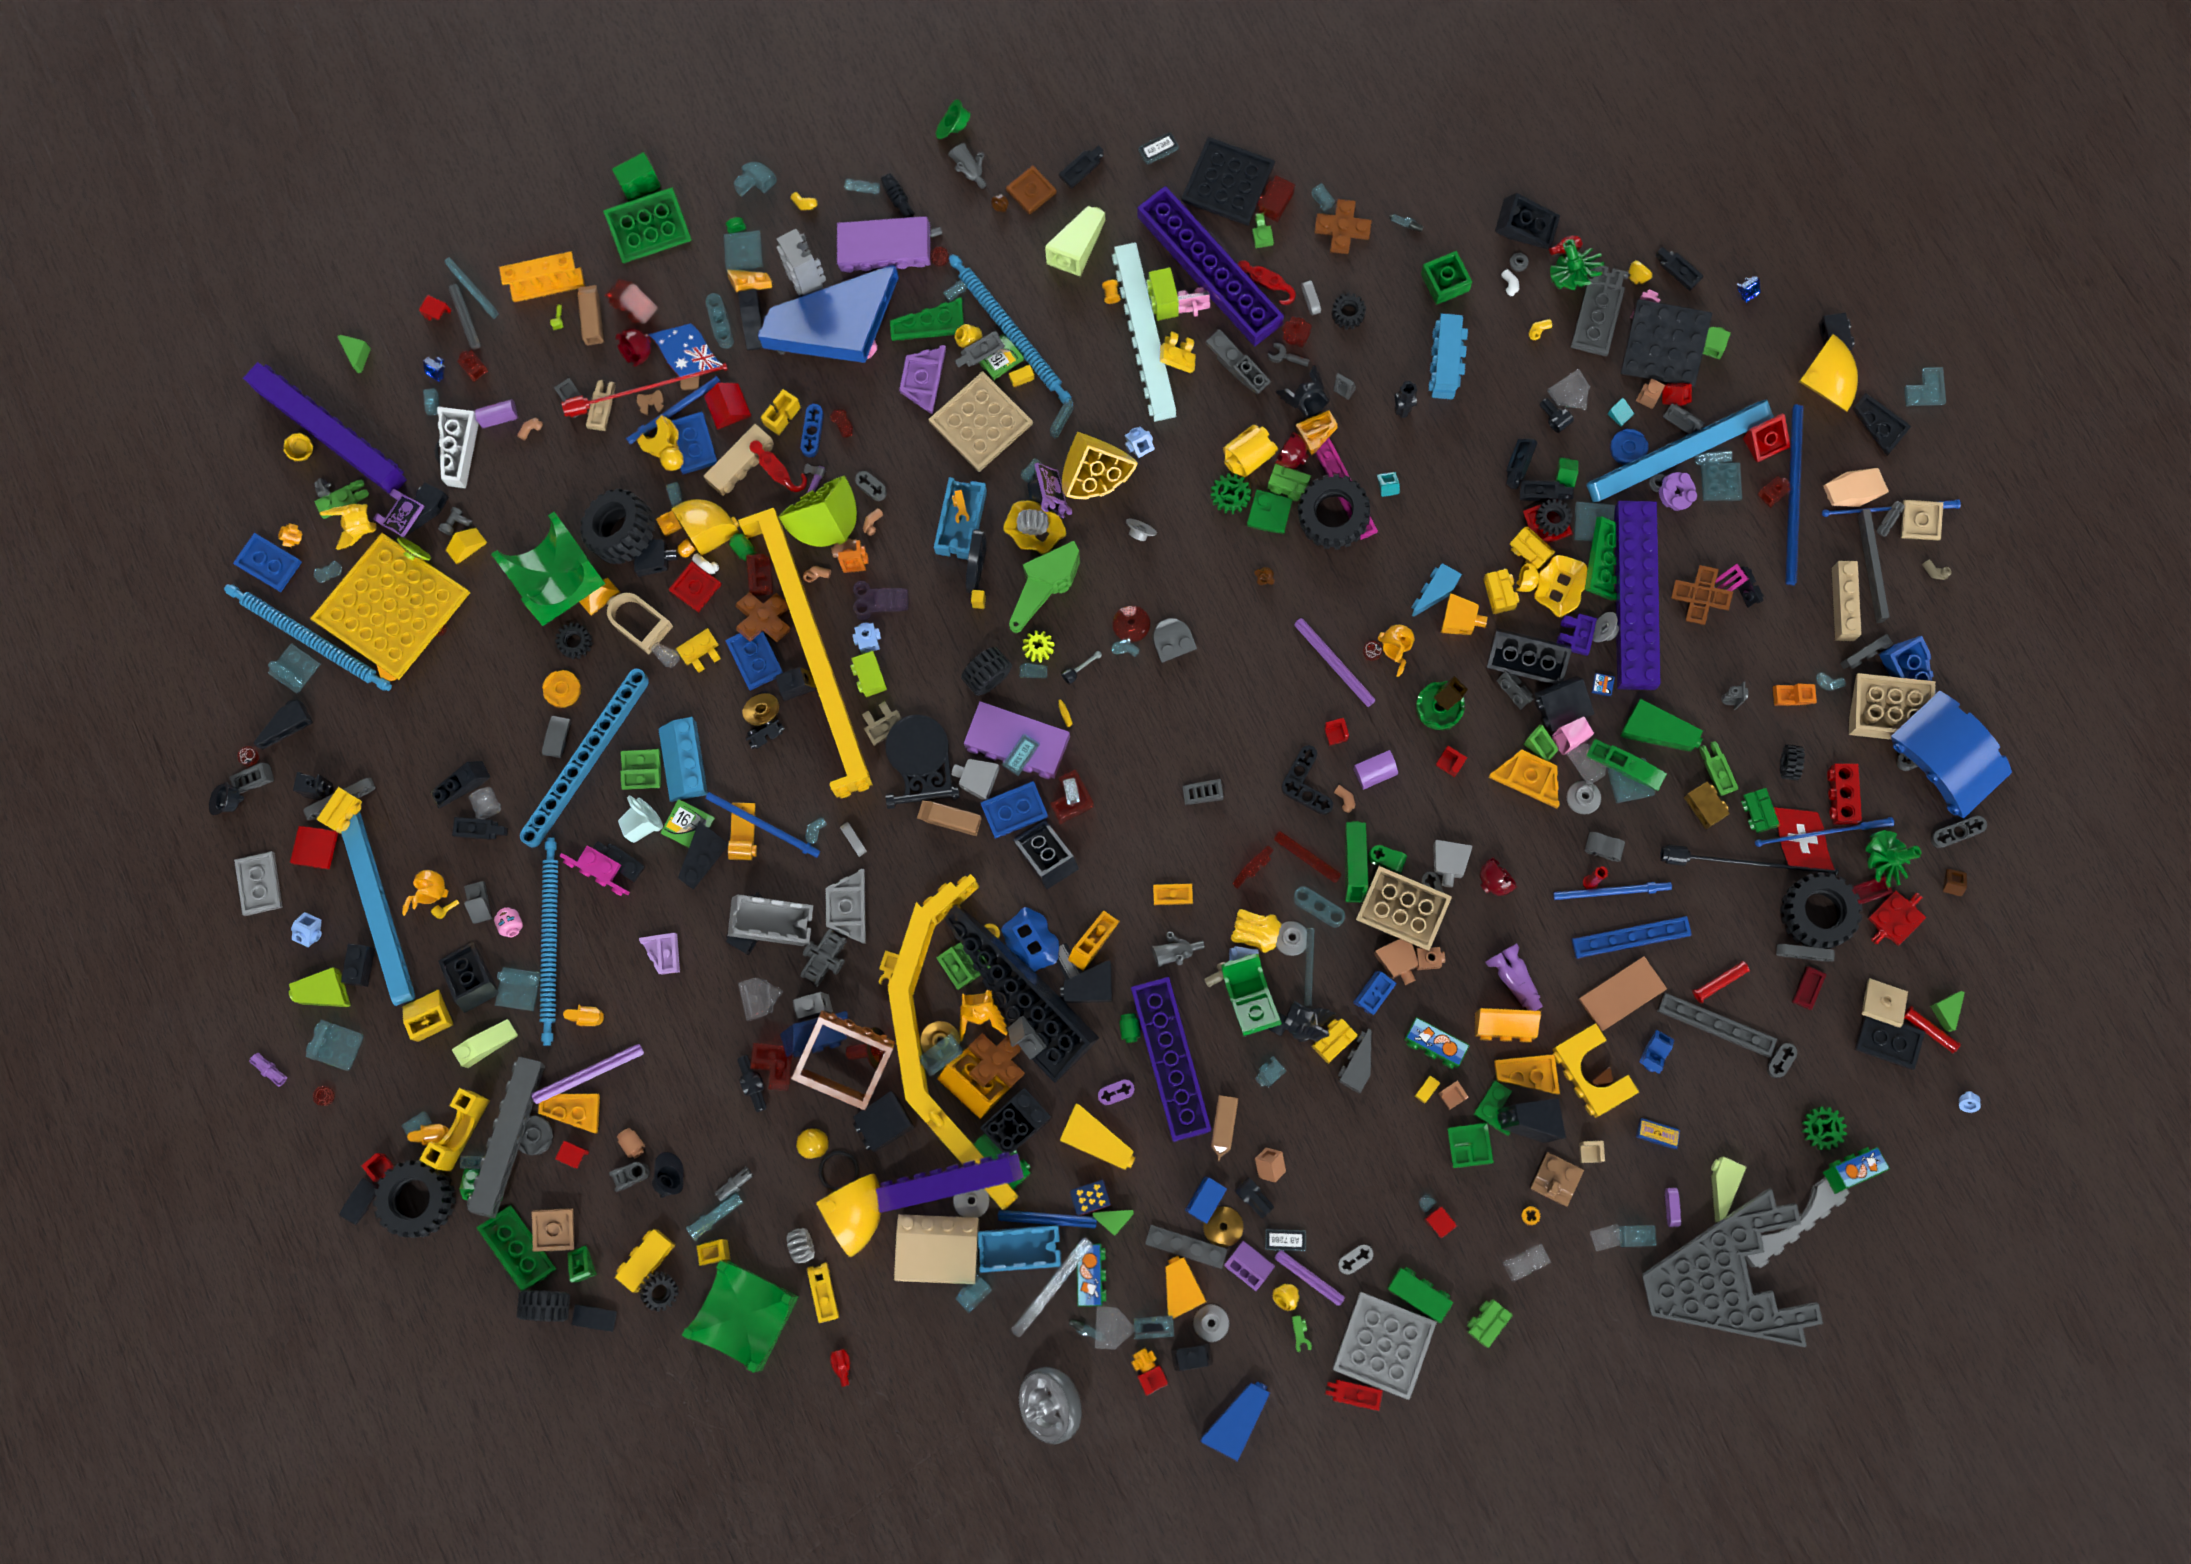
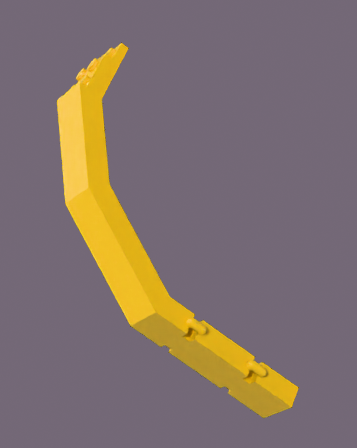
[888,874,1019,1210]

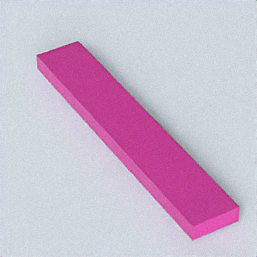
[1315,438,1378,540]

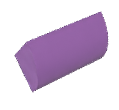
[475,399,518,428]
[1353,750,1398,790]
[1224,1241,1275,1291]

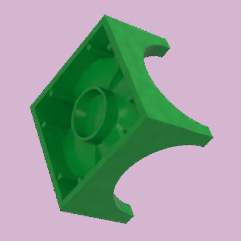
[491,512,605,626]
[682,1260,799,1372]

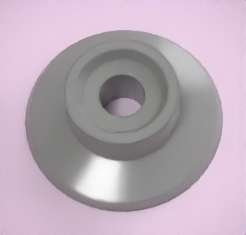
[1126,519,1157,541]
[1592,612,1619,642]
[1566,781,1601,814]
[1276,921,1309,956]
[953,1189,989,1218]
[1193,1305,1229,1342]

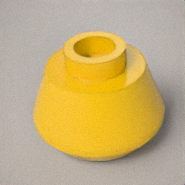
[1628,261,1653,285]
[1273,1284,1299,1311]

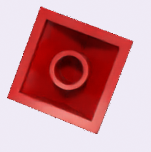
[704,383,751,430]
[1743,414,1791,462]

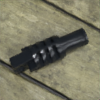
[881,173,915,218]

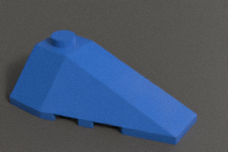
[1879,636,1936,694]

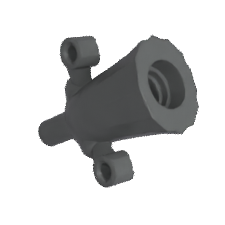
[949,143,987,189]
[1152,932,1205,967]

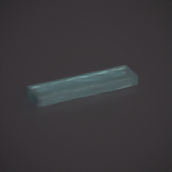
[445,257,499,318]

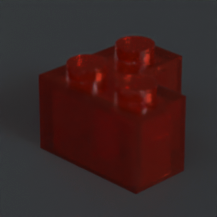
[605,279,658,324]
[1050,769,1094,824]
[750,1043,792,1091]

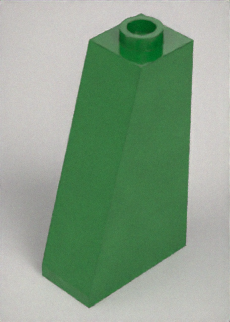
[1620,699,1703,752]
[1345,821,1368,902]

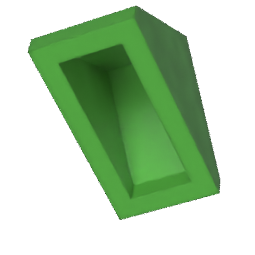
[337,335,371,373]
[1523,725,1559,761]
[1930,991,1965,1032]
[1093,1210,1134,1236]

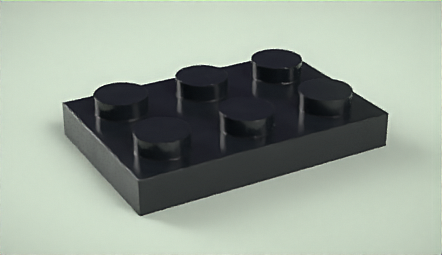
[1854,1015,1925,1070]

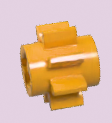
[278,523,302,547]
[1131,1348,1157,1373]

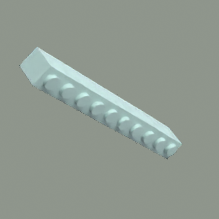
[1112,242,1176,422]

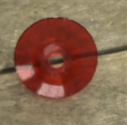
[1113,606,1150,642]

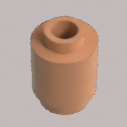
[831,538,857,561]
[617,1128,645,1158]

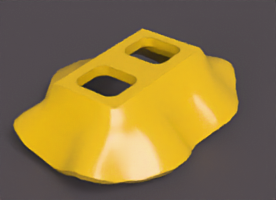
[1003,501,1066,554]
[1534,555,1588,617]

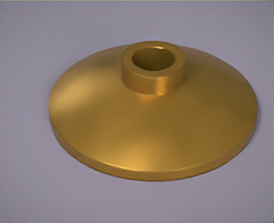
[743,693,779,725]
[921,1021,960,1061]
[1203,1206,1243,1247]

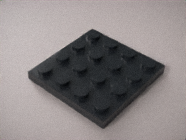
[1181,137,1275,226]
[1620,299,1712,387]

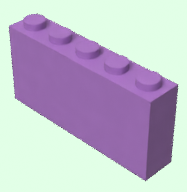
[837,217,930,272]
[964,702,1070,779]

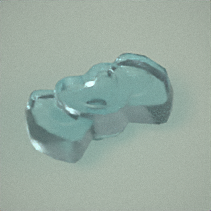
[314,561,342,583]

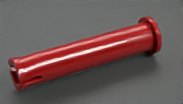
[1583,866,1608,889]
[1692,961,1750,1003]
[1904,1006,1961,1054]

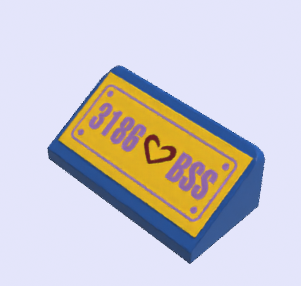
[1636,1118,1680,1149]

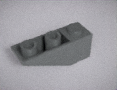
[1338,1029,1371,1094]

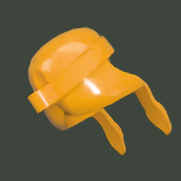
[1378,625,1415,677]
[402,870,449,916]

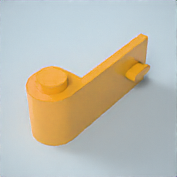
[728,803,757,860]

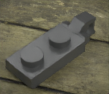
[955,331,1005,368]
[1840,634,1893,669]

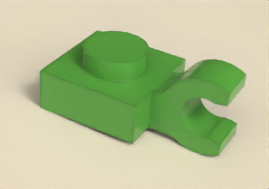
[1252,213,1274,248]
[1291,1315,1311,1352]

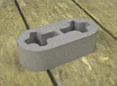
[1301,280,1321,315]
[840,822,867,857]
[1338,1245,1373,1274]

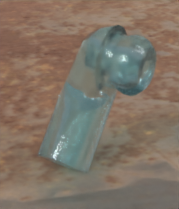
[1111,640,1140,657]
[1816,672,1846,691]
[805,817,827,844]

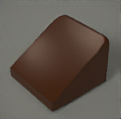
[1943,869,1967,896]
[1589,1067,1613,1086]

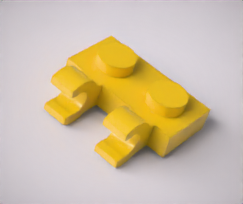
[1159,332,1195,373]
[676,628,721,673]

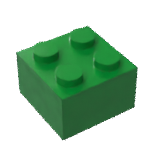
[612,152,661,202]
[1421,251,1472,305]

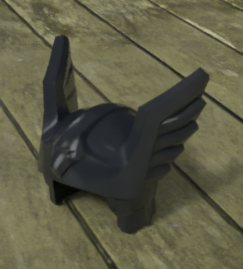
[1276,365,1330,418]
[1283,1001,1336,1042]

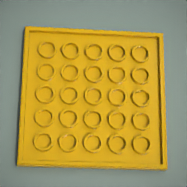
[310,533,470,680]

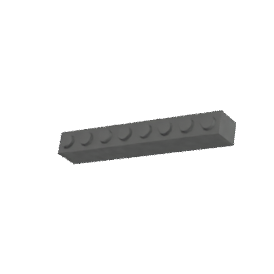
[467,1057,545,1219]

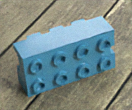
[1429,314,1468,399]
[934,477,987,560]
[978,1225,1062,1272]

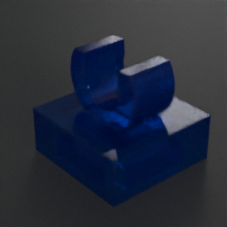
[1737,275,1761,302]
[423,356,445,382]

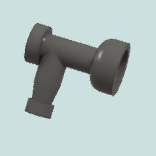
[438,507,472,536]

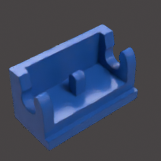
[1353,971,1397,1015]
[1185,1176,1227,1224]

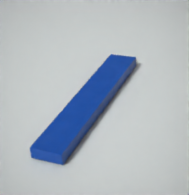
[1571,916,1692,959]

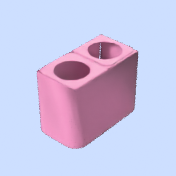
[1552,717,1594,755]

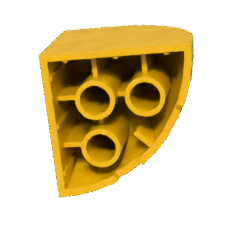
[1799,334,1858,412]
[1062,432,1138,499]
[672,499,740,556]
[816,1174,881,1257]

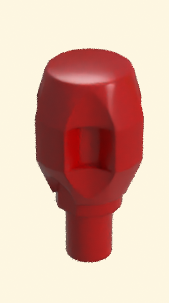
[1549,235,1582,255]
[830,1349,850,1387]

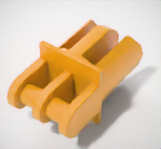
[563,1005,604,1027]
[407,1124,449,1146]

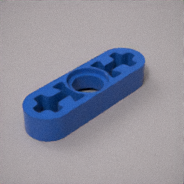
[801,404,824,458]

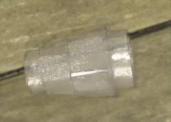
[651,642,680,668]

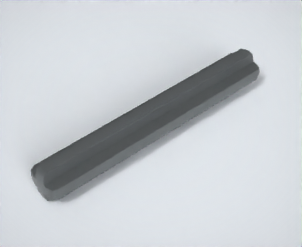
[448,284,481,350]

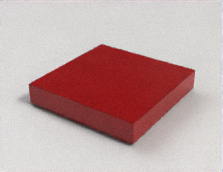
[668,561,722,613]

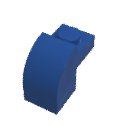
[1639,1030,1674,1074]

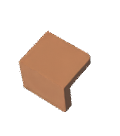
[1438,1081,1469,1110]
[1255,1148,1286,1182]

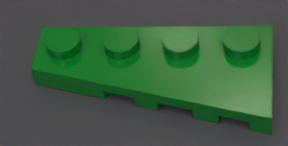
[890,297,964,341]
[1584,517,1617,601]

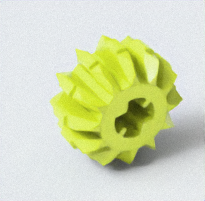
[1022,630,1055,663]

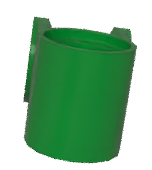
[1368,845,1407,874]

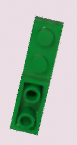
[1586,739,1667,791]

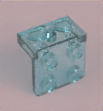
[305,1020,363,1071]

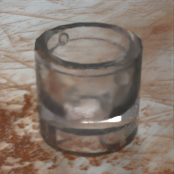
[469,787,501,819]

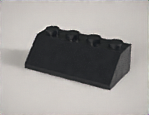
[1487,628,1572,684]

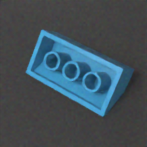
[659,717,708,802]

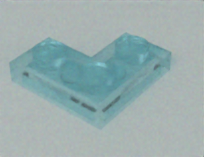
[1905,367,1946,406]

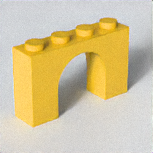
[1552,1023,1639,1118]
[419,1088,490,1171]

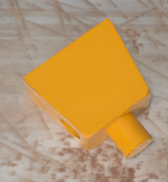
[1440,594,1488,635]

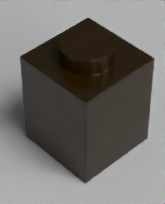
[1434,676,1468,711]

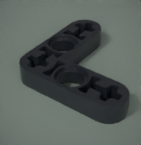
[1281,745,1333,815]

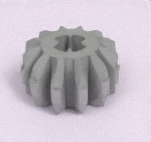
[1017,509,1049,536]
[786,1228,815,1263]

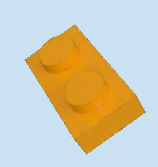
[1153,884,1193,905]

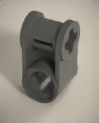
[609,1162,650,1192]

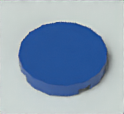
[1610,429,1648,465]

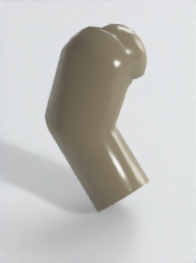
[1922,559,1952,580]
[1205,962,1226,987]

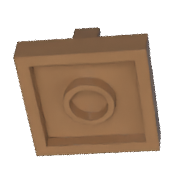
[1530,1152,1584,1207]
[532,1208,575,1251]

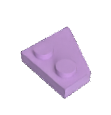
[639,933,680,975]

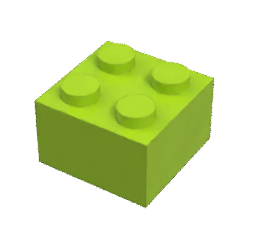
[1146,268,1179,321]

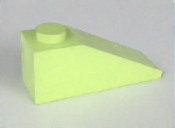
[452,1019,518,1068]
[1711,1157,1746,1223]

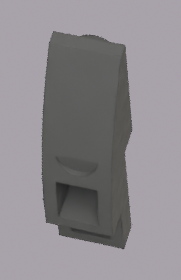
[1205,329,1271,395]

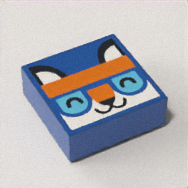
[1591,673,1615,697]

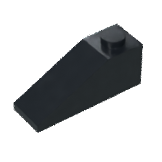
[738,289,764,351]
[254,699,313,750]

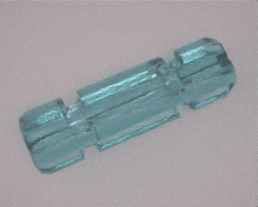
[845,179,880,194]
[1695,450,1733,465]

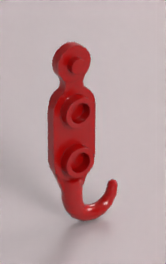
[1238,261,1296,305]
[749,440,807,492]

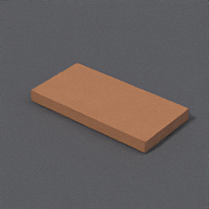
[1579,956,1667,1032]

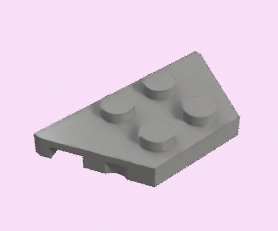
[826,869,866,944]

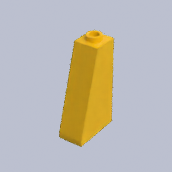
[1060,1104,1135,1171]

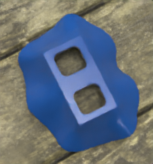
[1001,907,1059,972]

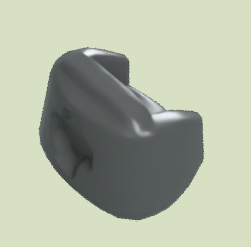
[314,479,331,498]

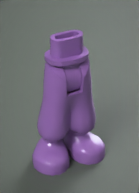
[1485,943,1543,1011]

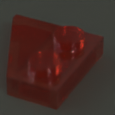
[1232,845,1274,889]

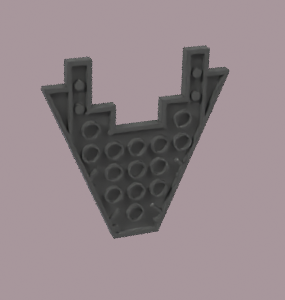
[1642,1188,1823,1347]

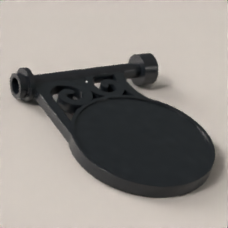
[885,715,960,809]

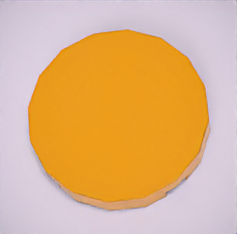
[542,670,581,708]

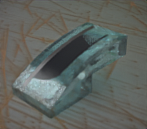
[1134,1316,1174,1339]

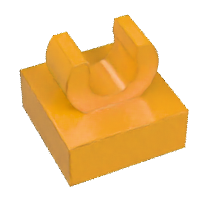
[656,511,682,537]

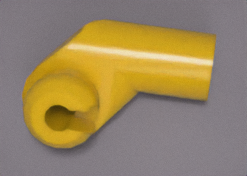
[1529,319,1552,340]

